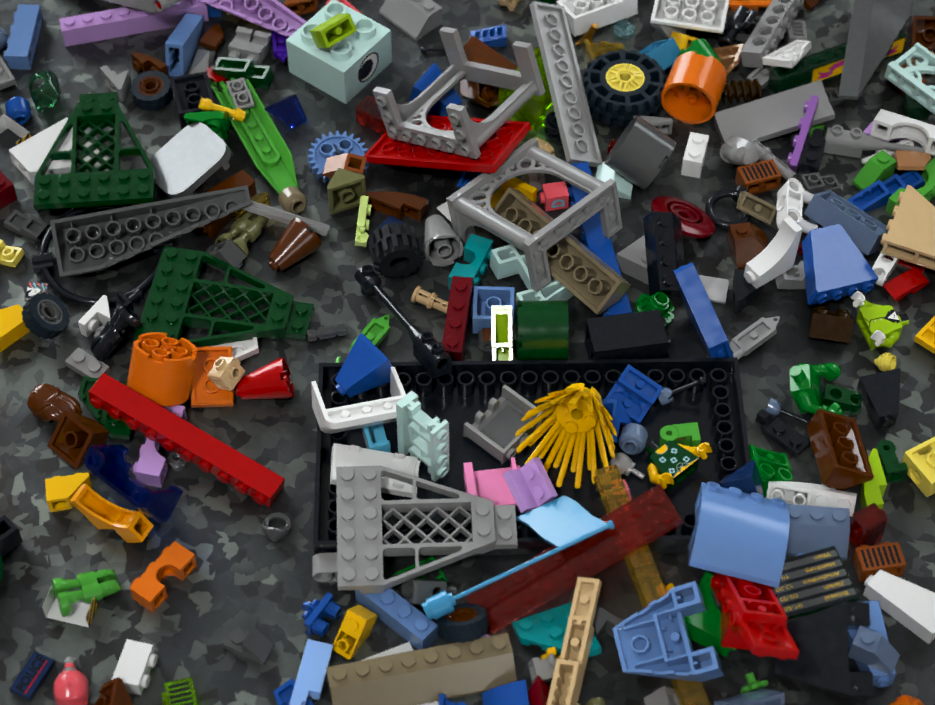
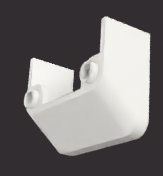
[311,367,406,434]

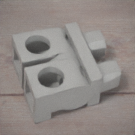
[228,26,272,65]

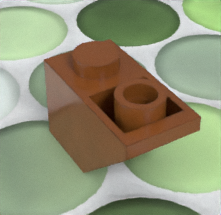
[322,153,367,178]

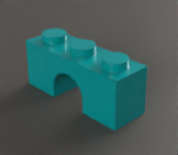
[448,234,493,289]

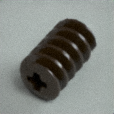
[721,79,762,104]

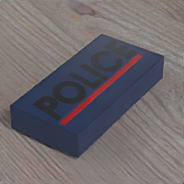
[9,651,55,701]

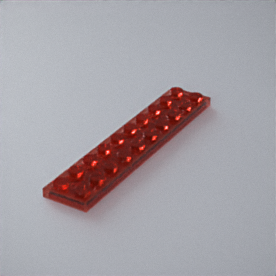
[465,484,683,635]

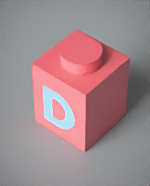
[539,181,569,211]

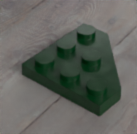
[78,376,133,440]

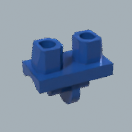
[302,592,342,637]

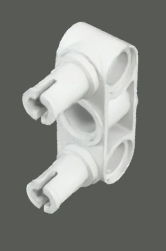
[776,178,818,234]

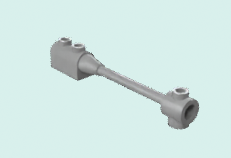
[823,125,935,158]

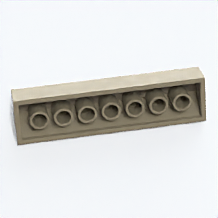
[493,187,631,315]
[326,633,517,705]

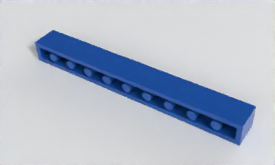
[562,162,632,317]

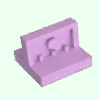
[503,457,558,513]

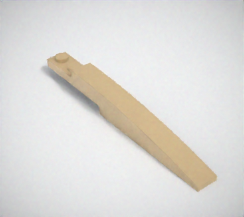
[547,577,602,705]

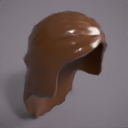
[27,383,83,423]

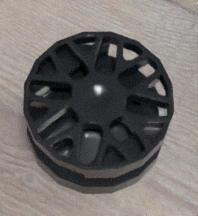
[544,111,561,141]

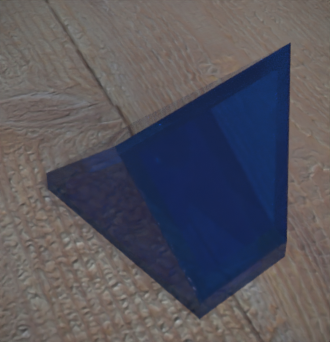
[264,94,307,128]

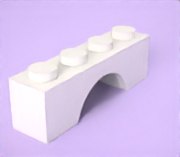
[870,109,935,156]

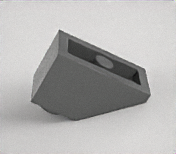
[204,239,246,273]

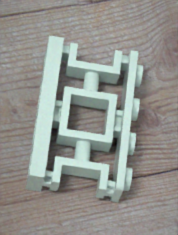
[396,391,449,482]

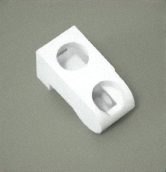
[872,251,899,287]

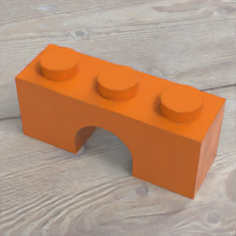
[130,541,197,613]

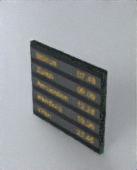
[771,546,860,620]

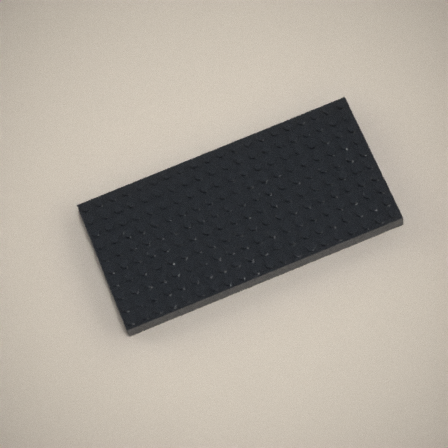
[313,357,750,557]

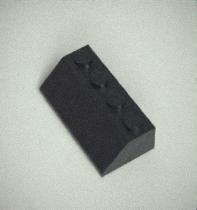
[643,211,685,297]

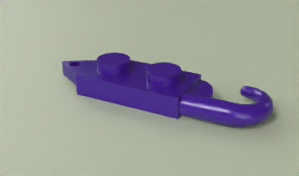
[271,30,289,63]

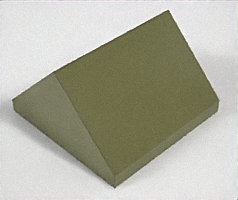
[327,167,366,215]

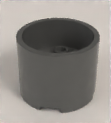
[604,116,676,190]

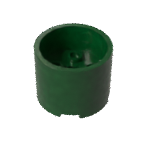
[516,300,569,360]

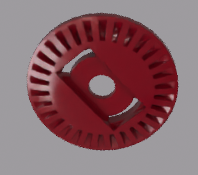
[651,196,715,238]

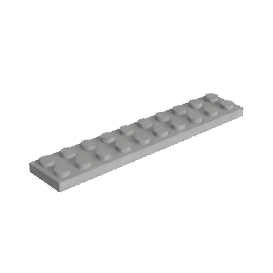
[529,1,603,167]

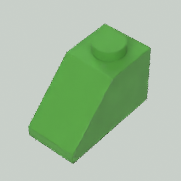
[852,150,897,191]

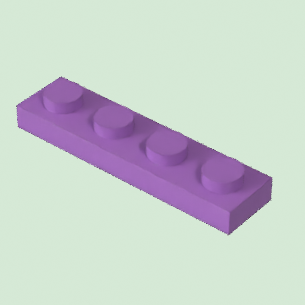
[787,95,819,172]

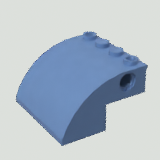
[688,482,790,588]

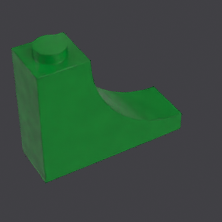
[684,572,736,657]

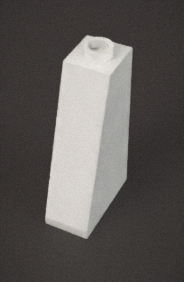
[863,570,935,644]

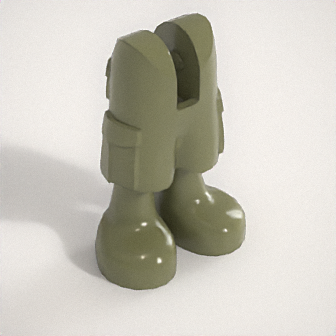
[215,211,268,261]

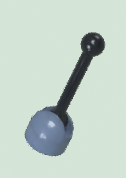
[658,376,707,405]
[766,398,811,425]

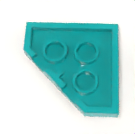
[512,602,602,658]

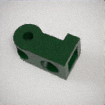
[821,383,862,416]
[877,440,908,483]

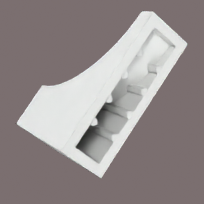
[743,216,803,289]

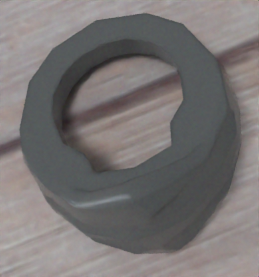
[262,512,291,542]

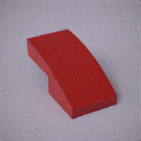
[883,267,929,303]

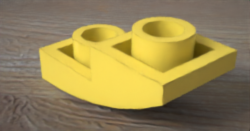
[0,240,25,268]

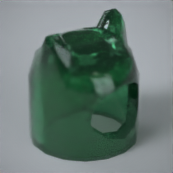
[28,71,61,113]

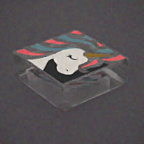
[24,282,49,302]

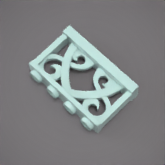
[884,42,935,115]

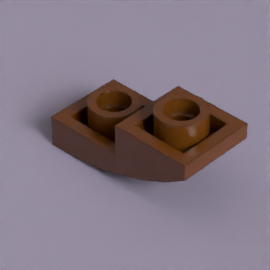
[131,52,168,75]

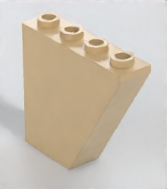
[880,185,935,270]

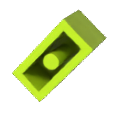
[310,13,357,48]

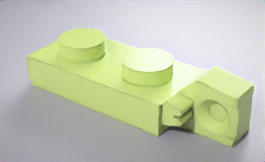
[354,195,372,247]

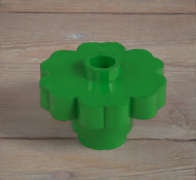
[634,292,675,328]

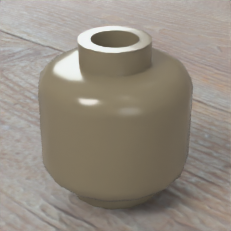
[278,186,307,214]

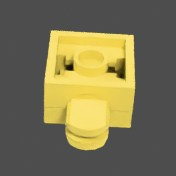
[901,437,935,498]

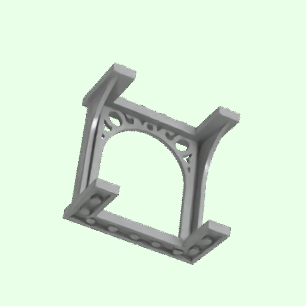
[373,26,545,159]
[446,138,623,292]

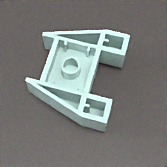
[489,245,574,313]

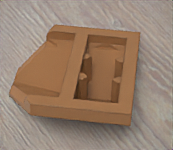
[713,43,744,74]
[891,150,931,170]

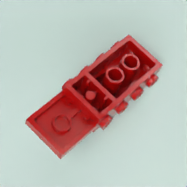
[710,573,800,660]

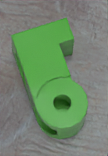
[659,422,701,447]

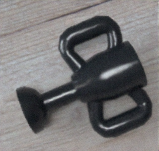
[717,6,757,47]

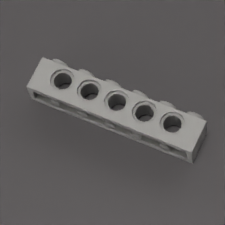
[740,0,804,68]

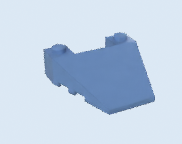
[612,581,724,682]

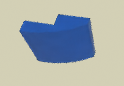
[605,364,663,424]
[482,680,530,705]

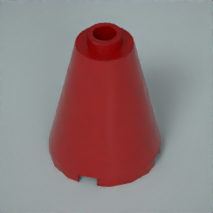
[234,357,294,400]

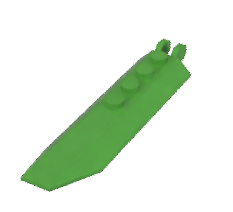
[213,77,298,194]

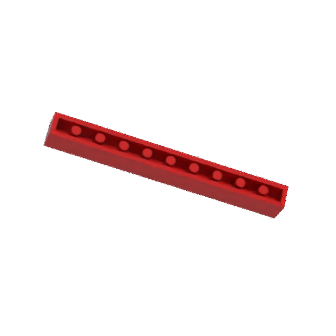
[88,373,285,508]

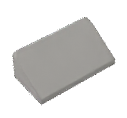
[699,275,729,304]

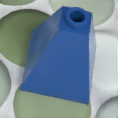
[408,63,462,116]
[335,333,393,397]

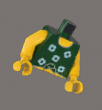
[645,441,712,493]

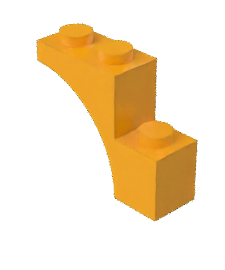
[70,484,154,543]

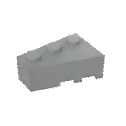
[616,235,648,284]

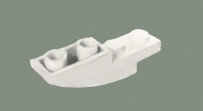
[766,481,857,517]

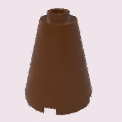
[268,217,322,272]

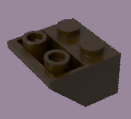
[808,306,854,343]

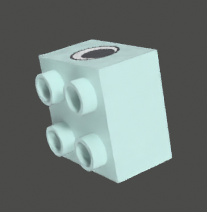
[286,0,392,104]

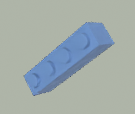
[4,4,43,70]
[355,588,438,650]

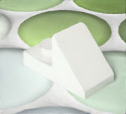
[78,295,111,338]

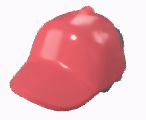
[53,657,89,705]

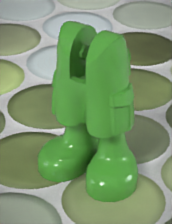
[52,569,121,617]

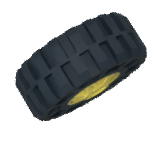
[583,49,667,128]

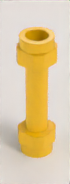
[199,98,245,122]

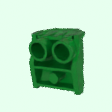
[184,111,230,140]
[749,444,793,497]

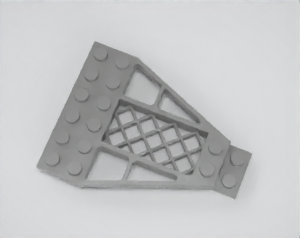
[336,466,518,594]

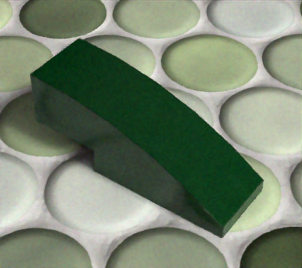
[212,57,274,90]

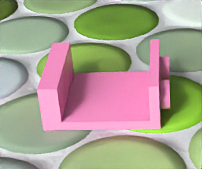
[463,457,521,511]

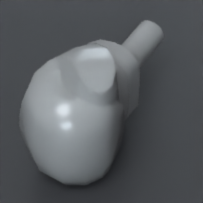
[609,452,645,480]

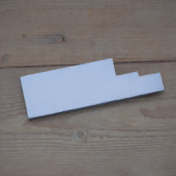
[289,639,333,705]

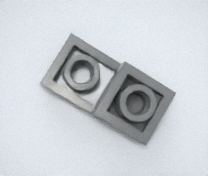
[226,77,255,110]

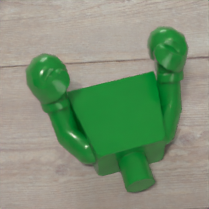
[789,362,843,415]

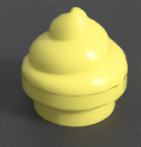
[874,352,896,372]

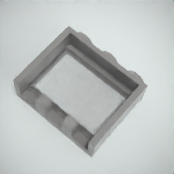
[463,384,544,465]

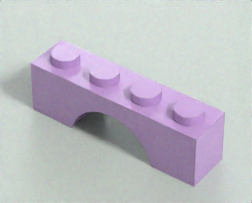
[133,405,187,488]

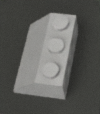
[379,0,442,41]

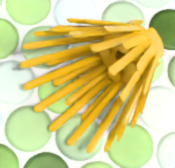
[515,383,617,489]

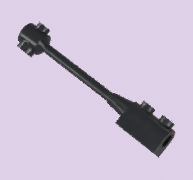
[355,265,452,379]

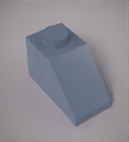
[848,625,900,676]

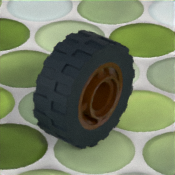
[130,70,173,111]
[437,603,488,643]

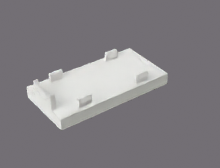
[330,443,420,498]

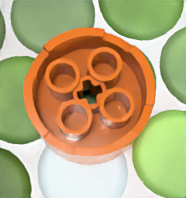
[661,51,727,124]
[126,332,197,406]

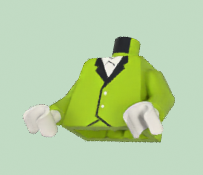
[851,291,909,350]

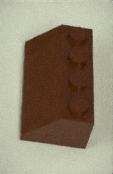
[806,409,874,490]

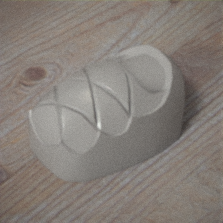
[719,136,759,166]

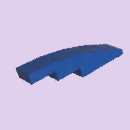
[847,170,925,212]

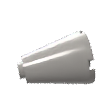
[424,215,464,267]

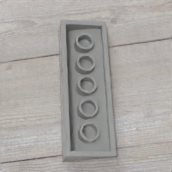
[714,80,835,143]

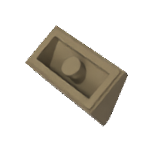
[736,191,777,225]

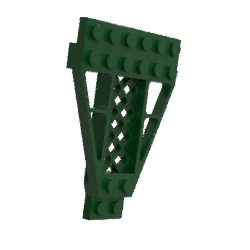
[33,92,155,210]
[134,246,314,347]

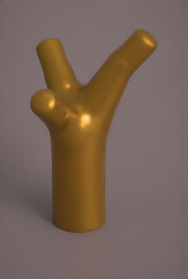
[575,23,598,46]

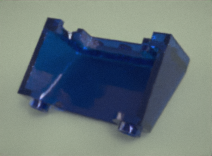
[84,444,183,524]

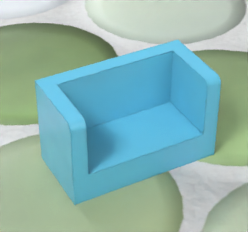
[361,424,391,453]

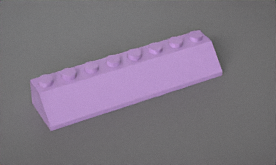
[59,0,209,47]

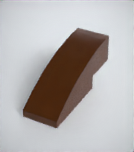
[365,191,428,223]

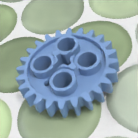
[307,131,369,183]

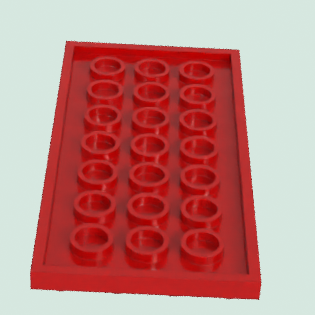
[363,115,532,174]

